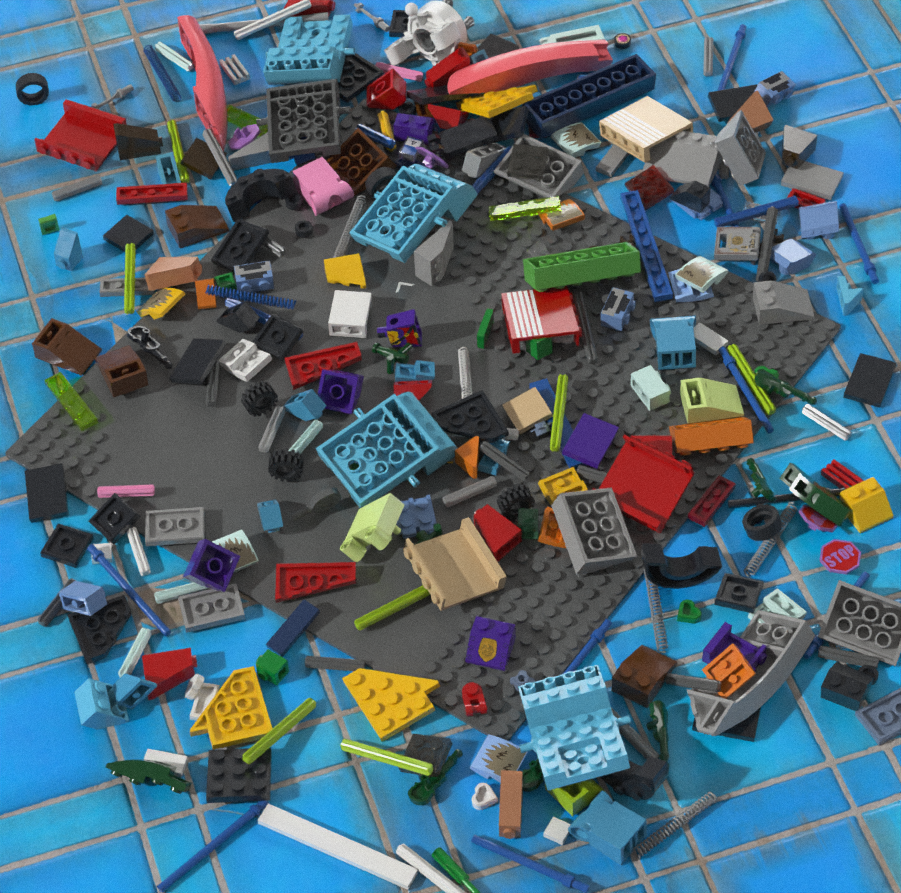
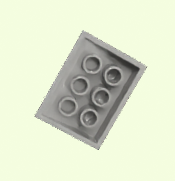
[642,131,723,187]
[494,134,583,201]
[551,488,637,574]
[818,580,901,666]

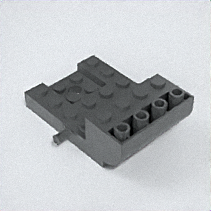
[256,78,350,163]

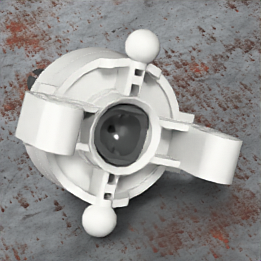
[384,0,475,66]

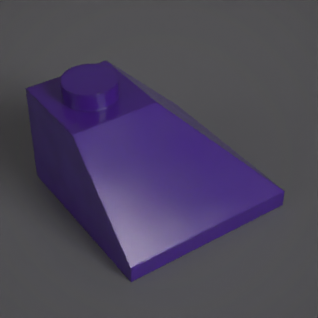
[318,369,364,414]

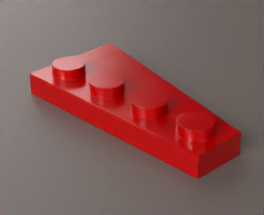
[285,342,362,390]
[275,562,356,603]

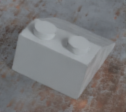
[414,221,454,286]
[753,281,814,325]

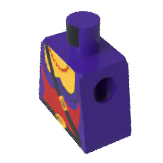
[377,309,422,347]

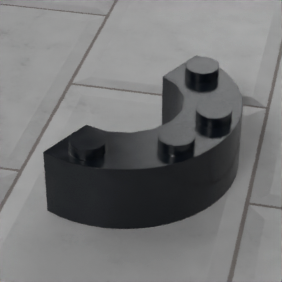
[225,169,298,222]
[641,543,722,589]
[600,757,669,801]

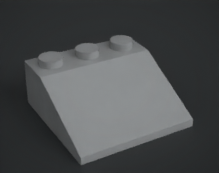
[715,110,766,186]

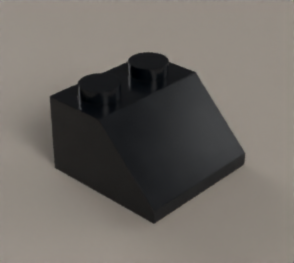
[820,662,875,711]

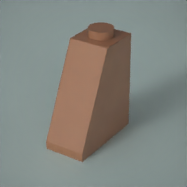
[727,91,773,132]
[144,257,202,291]
[499,770,523,839]

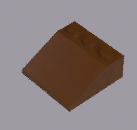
[326,128,397,196]

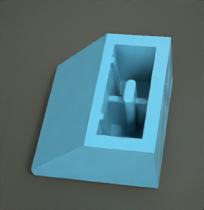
[74,678,129,730]

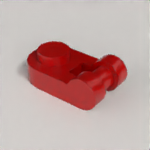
[462,682,487,717]

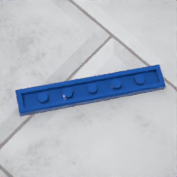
[529,378,587,469]

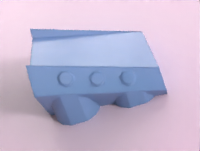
[799,201,839,240]
[770,238,817,275]

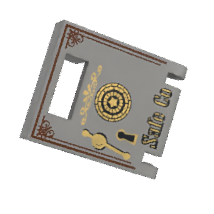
[714,227,761,260]

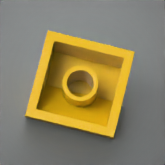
[839,477,894,533]

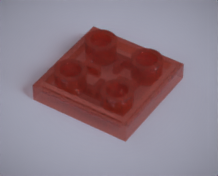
[625,165,674,211]

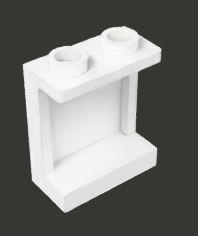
[328,290,372,338]

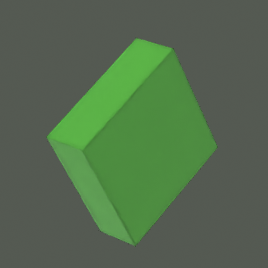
[38,214,59,235]

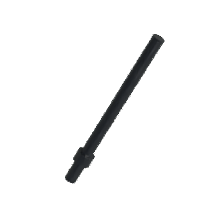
[728,488,845,508]

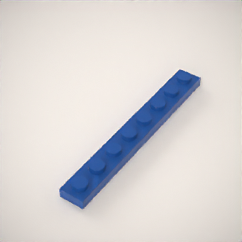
[620,190,673,302]

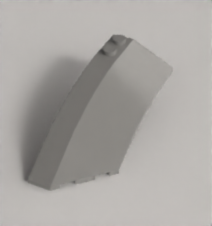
[687,610,815,736]

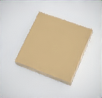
[502,387,553,434]

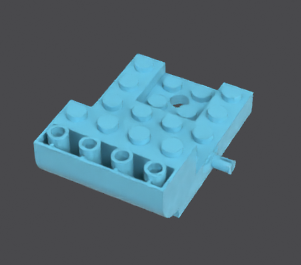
[263,14,355,85]
[350,164,478,263]
[316,392,458,508]
[518,665,631,790]

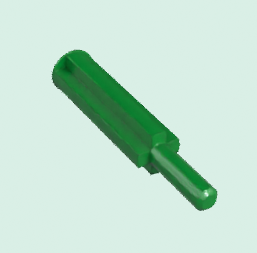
[432,847,480,893]

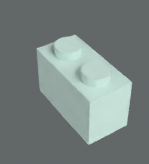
[631,365,671,411]

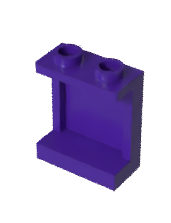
[702,622,768,680]

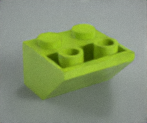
[545,779,605,817]

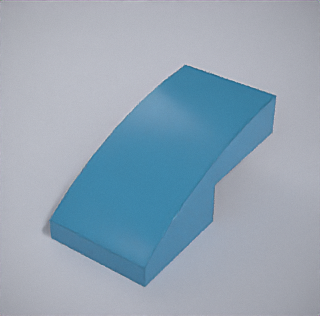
[395,360,435,382]
[478,439,510,475]

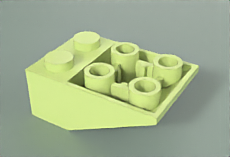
[680,377,744,424]

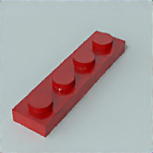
[116,183,188,205]

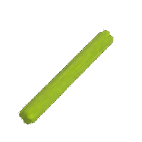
[167,120,190,184]
[124,243,136,315]
[727,344,776,416]
[550,374,568,452]
[354,585,431,631]
[243,698,316,764]
[340,738,434,776]

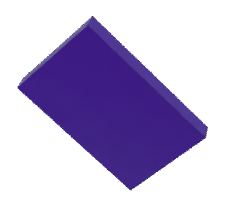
[562,413,619,469]

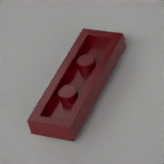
[688,475,736,527]

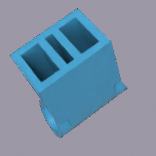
[650,315,696,370]
[568,791,647,865]

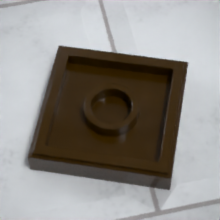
[180,137,227,180]

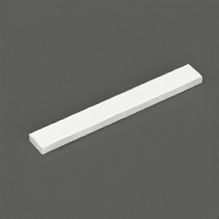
[258,804,418,890]

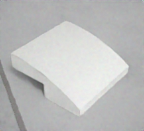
[218,339,272,382]

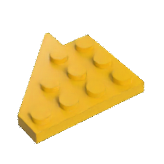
[456,85,538,118]
[190,666,272,750]
[342,668,440,742]

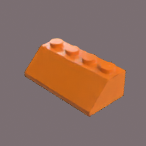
[669,417,754,455]

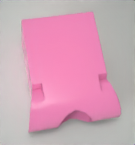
[292,157,354,216]

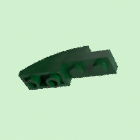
[779,463,852,526]
[105,759,192,794]

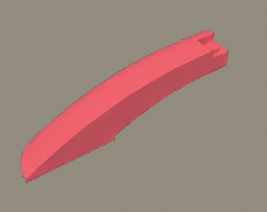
[177,15,228,151]
[447,40,613,95]

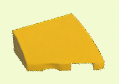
[324,253,366,289]

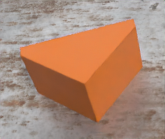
[195,278,216,309]
[455,436,480,479]

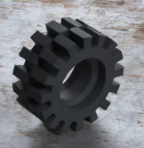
[241,381,278,417]
[268,448,304,482]
[497,484,535,520]

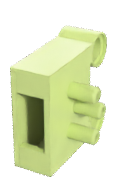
[340,493,405,562]

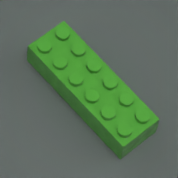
[523,242,641,292]

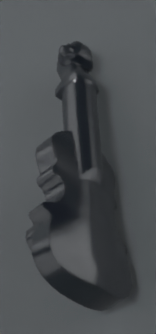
[127,326,173,369]

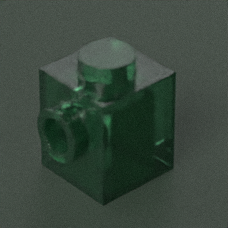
[518,508,539,539]

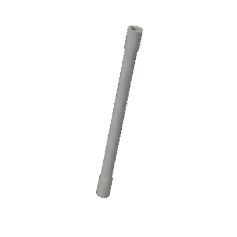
[199,12,329,34]

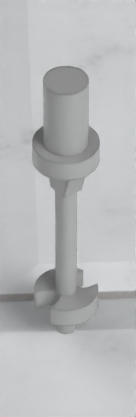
[354,3,390,32]
[91,84,134,110]

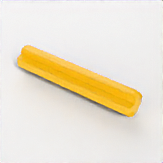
[377,111,396,152]

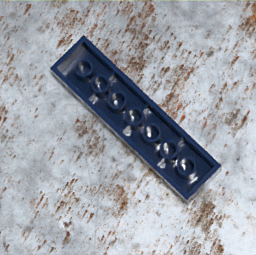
[522,54,656,139]

